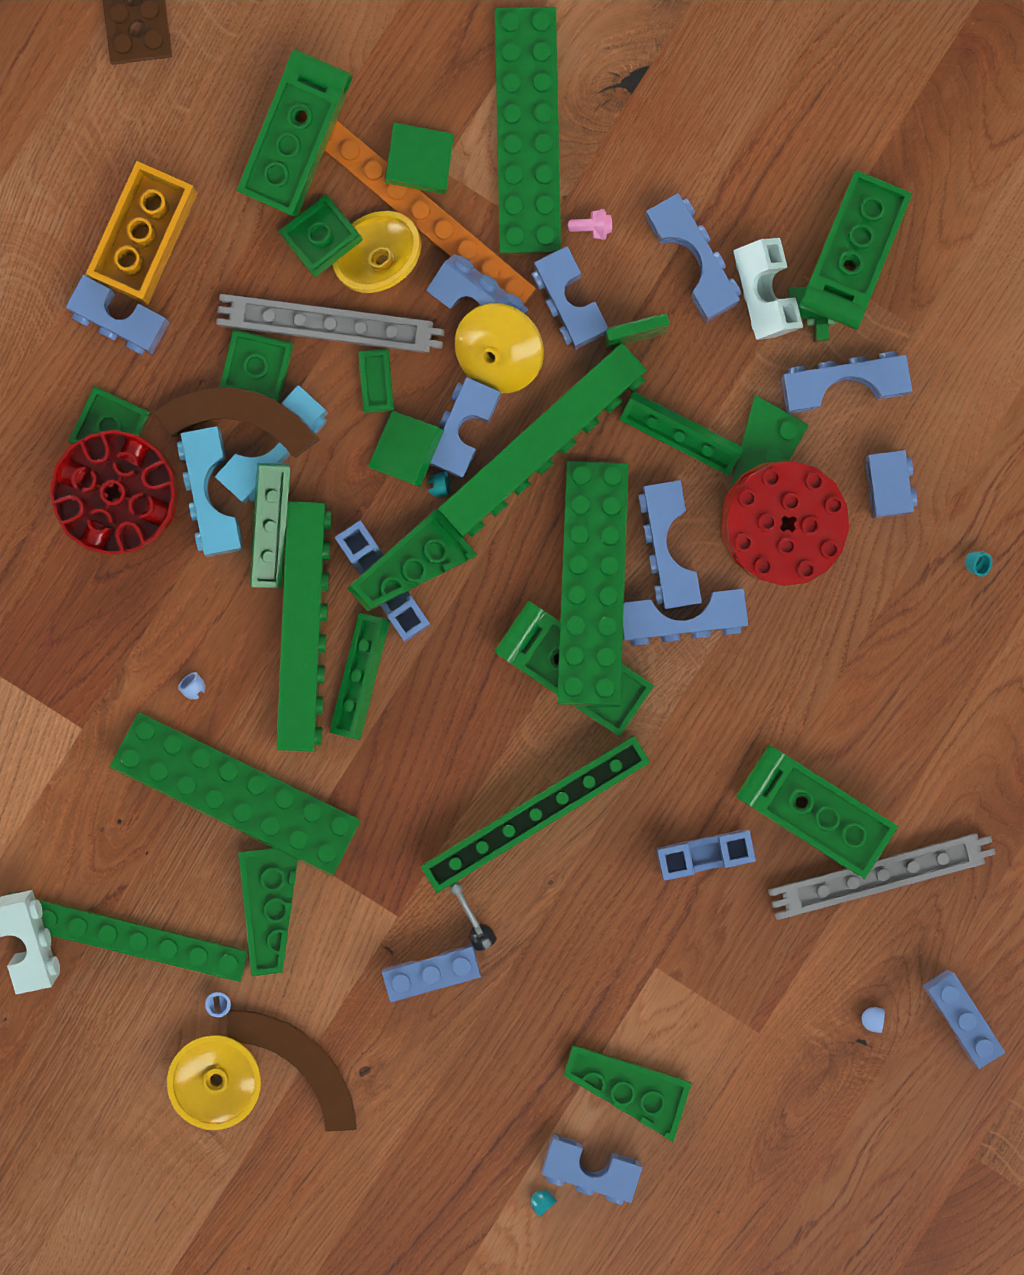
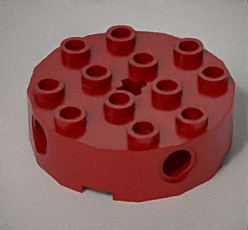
[49,430,179,555]
[721,460,849,586]

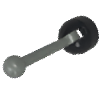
[450,882,497,951]

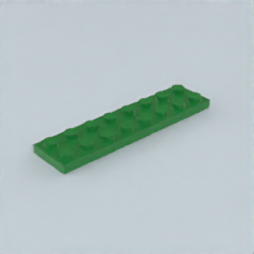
[495,7,561,255]
[557,461,629,707]
[110,712,361,877]

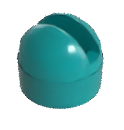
[427,471,451,497]
[965,551,992,577]
[530,1190,557,1217]

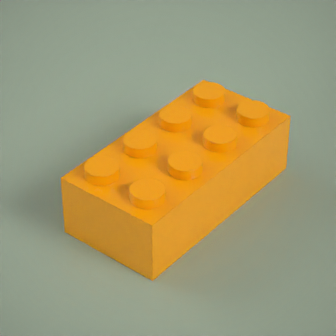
[86,161,198,305]

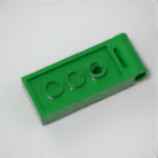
[236,49,353,216]
[799,170,913,330]
[494,601,655,737]
[735,744,899,880]

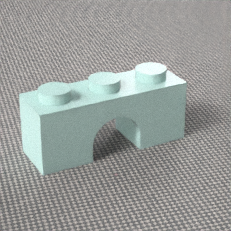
[733,238,803,340]
[0,890,60,994]

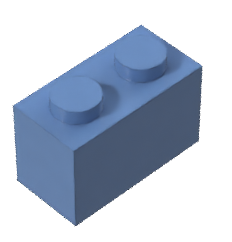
[864,450,917,519]

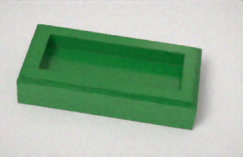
[358,349,394,414]

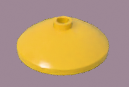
[333,211,421,293]
[455,303,544,393]
[167,1035,261,1130]

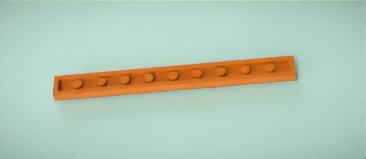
[299,112,536,305]

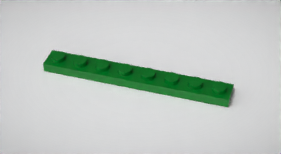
[7,892,248,982]

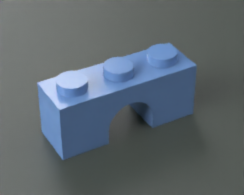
[531,246,608,350]
[426,254,529,314]
[66,275,170,355]
[430,377,501,480]
[655,829,756,881]
[382,944,481,1003]
[922,969,1006,1069]
[541,1133,643,1205]

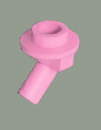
[568,209,612,240]

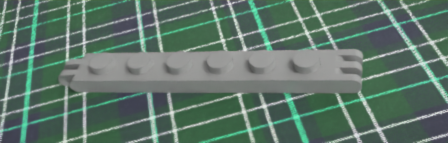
[216,294,445,353]
[768,833,996,920]

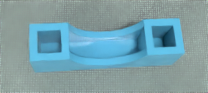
[215,385,328,504]
[177,426,244,557]

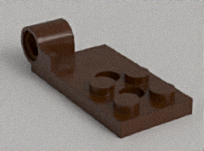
[102,0,173,65]

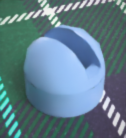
[178,672,206,699]
[205,992,231,1017]
[862,1007,885,1033]

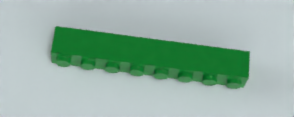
[438,343,647,538]
[276,502,332,752]
[421,735,651,893]

